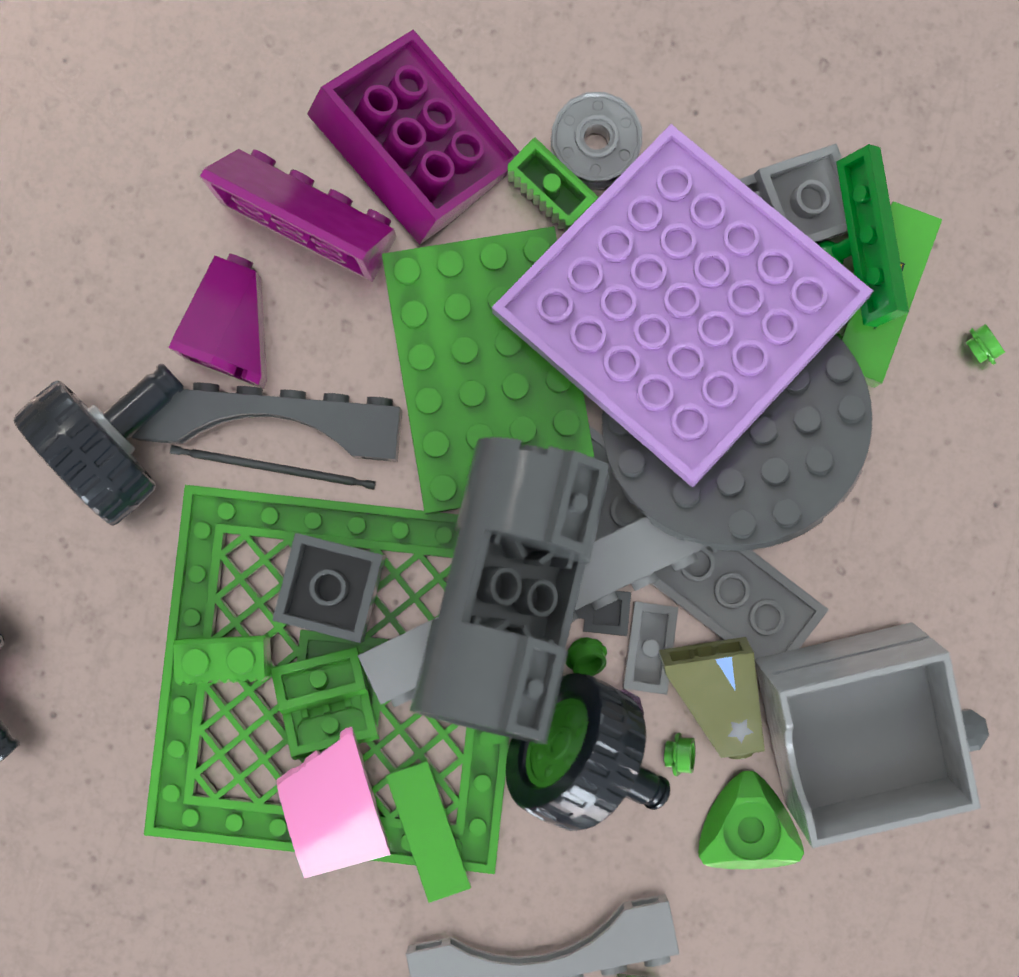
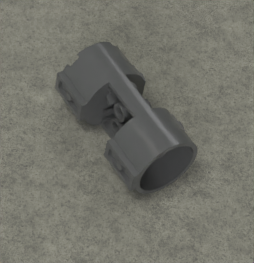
[409,437,610,744]

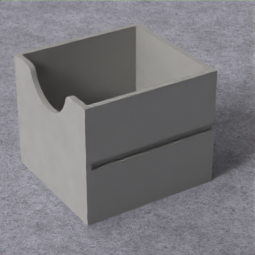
[755,622,981,848]

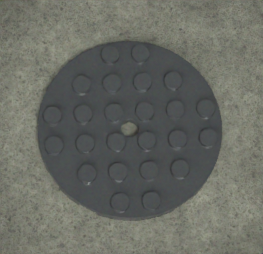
[602,334,873,551]

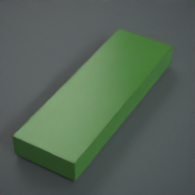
[386,760,471,903]

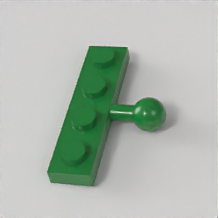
[817,144,909,327]

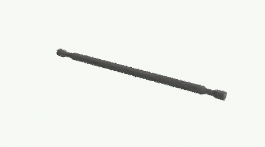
[170,445,376,490]

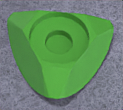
[698,771,804,869]

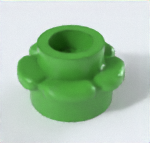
[966,324,1005,365]
[566,637,607,676]
[664,733,696,776]

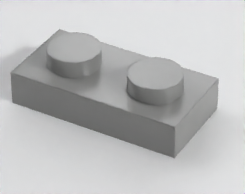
[623,601,679,695]

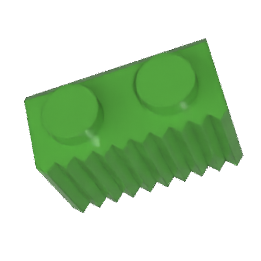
[508,137,599,233]
[173,635,272,685]

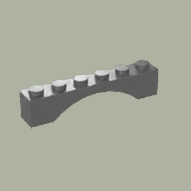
[132,382,402,462]

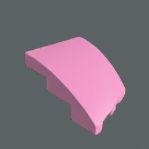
[276,727,391,878]

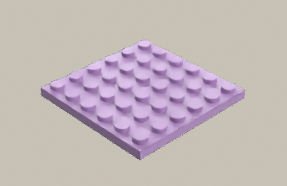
[492,124,873,488]

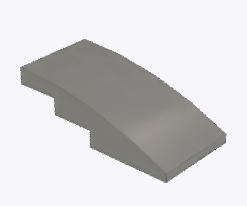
[739,143,848,244]

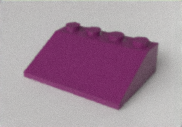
[307,29,519,245]
[200,149,397,282]

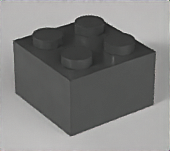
[272,533,386,643]

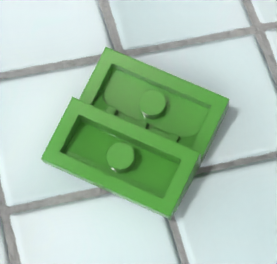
[270,647,380,760]

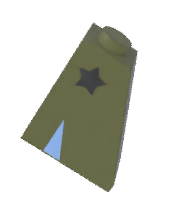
[659,637,765,759]

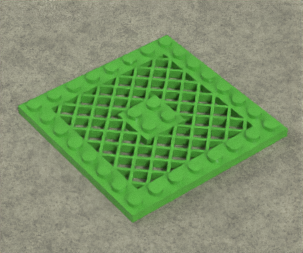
[144,485,510,874]

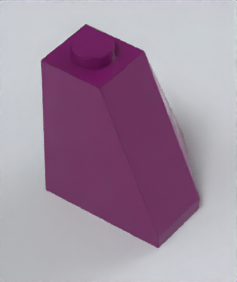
[168,253,267,389]

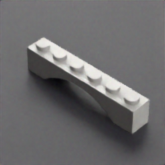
[406,894,679,977]

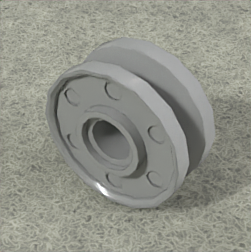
[551,92,642,190]

